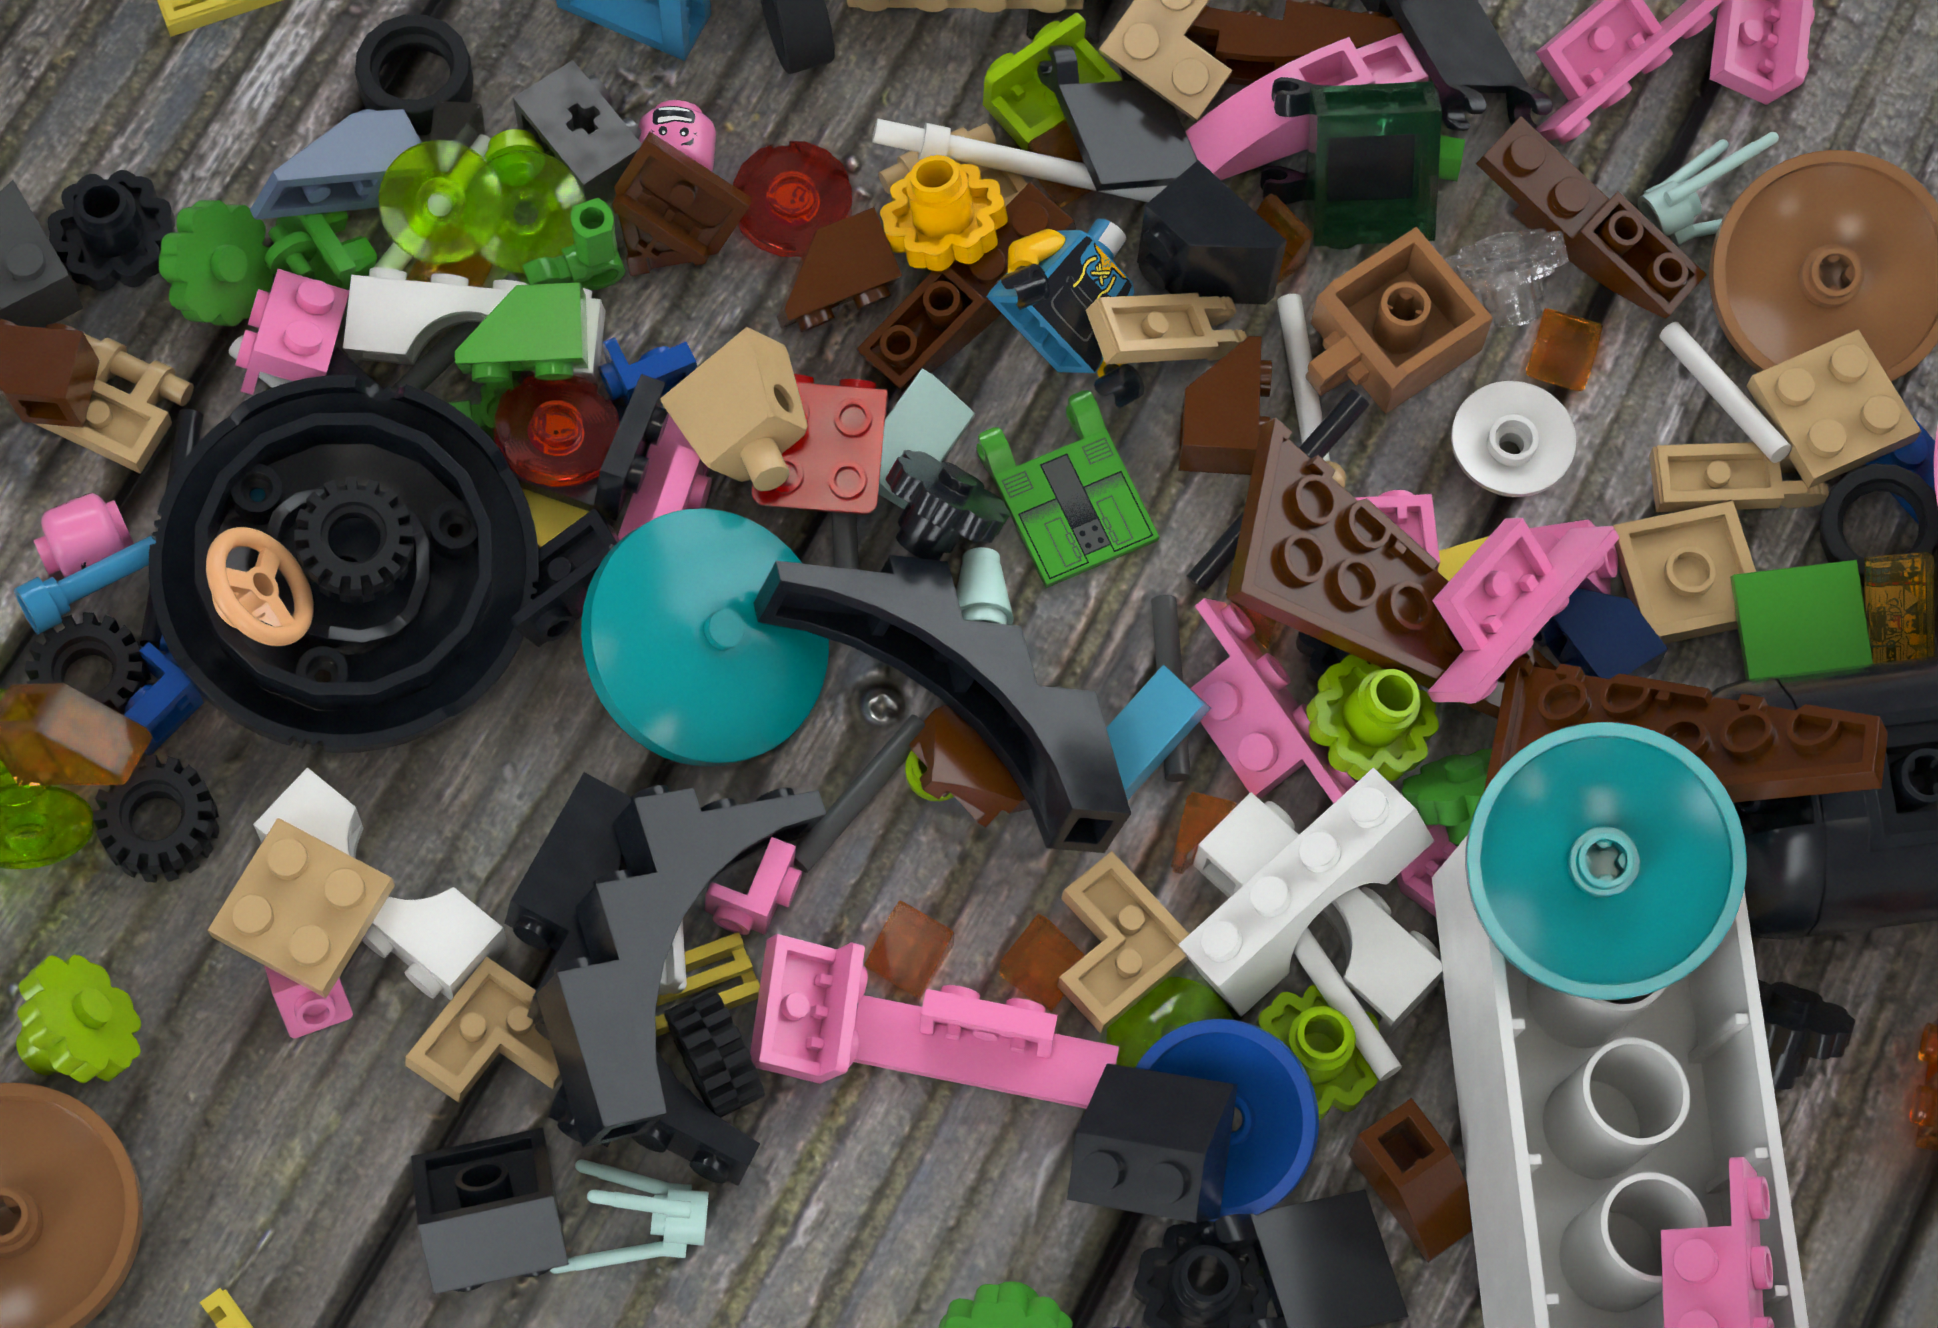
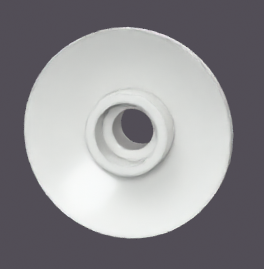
[1451,381,1576,497]

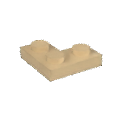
[1099,0,1233,122]
[1057,851,1189,1034]
[405,956,562,1103]

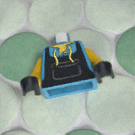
[986,218,1144,409]

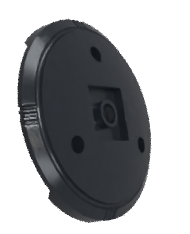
[149,375,539,753]

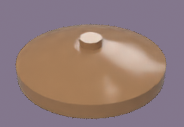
[1709,150,1938,382]
[0,1083,143,1328]

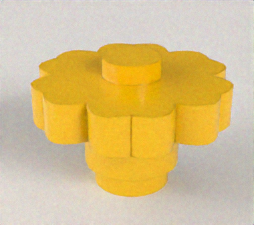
[880,155,1008,271]

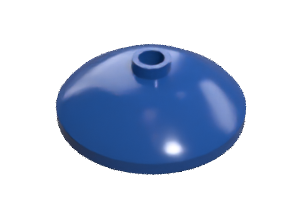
[1136,1019,1319,1222]

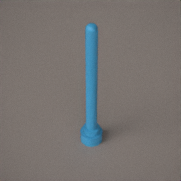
[14,489,265,634]

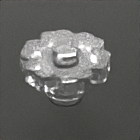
[1444,228,1569,327]

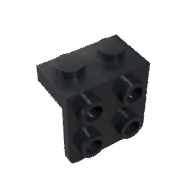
[505,374,669,521]

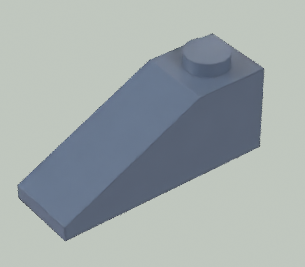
[250,109,435,220]

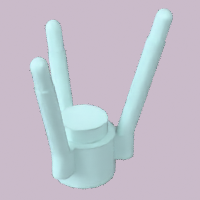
[1638,132,1779,246]
[550,1159,709,1274]

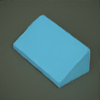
[1106,664,1211,800]

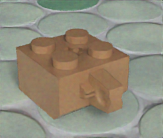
[1305,227,1493,414]

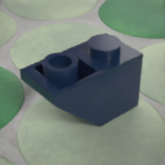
[1533,588,1668,679]

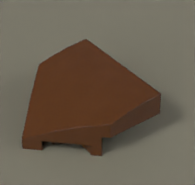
[612,131,753,276]
[909,704,1031,828]

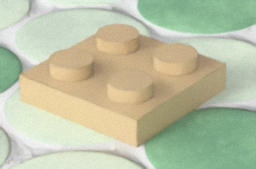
[1746,329,1921,489]
[1613,501,1756,644]
[208,818,395,998]

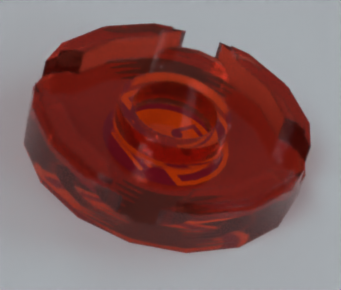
[733,141,852,257]
[493,374,620,487]

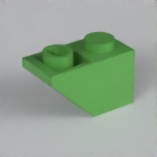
[455,282,588,383]

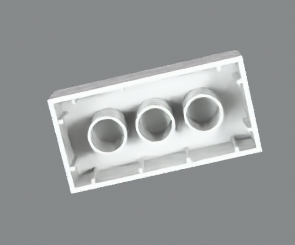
[1432,835,1809,1328]

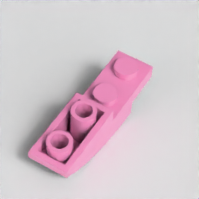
[1185,33,1429,180]

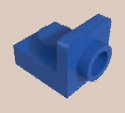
[598,337,697,407]
[119,642,204,756]

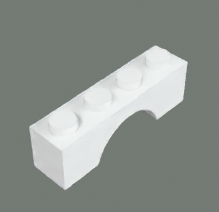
[343,267,606,383]
[253,767,509,1000]
[1178,768,1434,1017]
[1193,792,1443,1039]

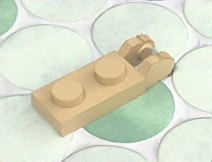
[1086,293,1247,364]
[1649,442,1829,512]

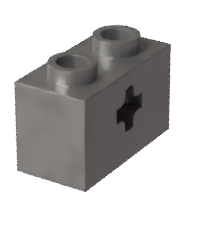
[513,60,642,204]

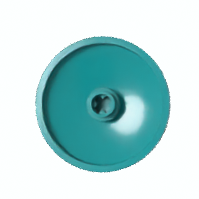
[581,508,829,767]
[1465,722,1747,1000]

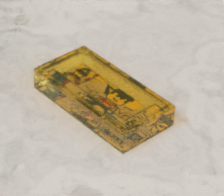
[1864,552,1935,664]

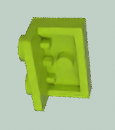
[983,12,1122,152]

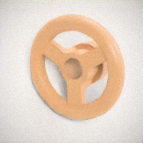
[206,527,314,646]

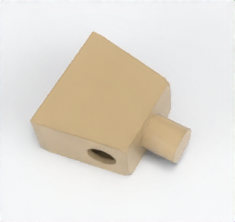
[660,327,808,491]

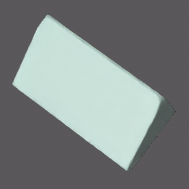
[879,368,975,509]

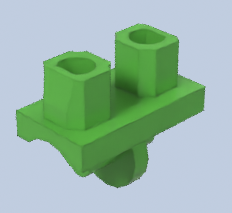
[265,211,377,290]

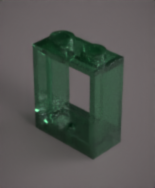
[1307,81,1442,250]

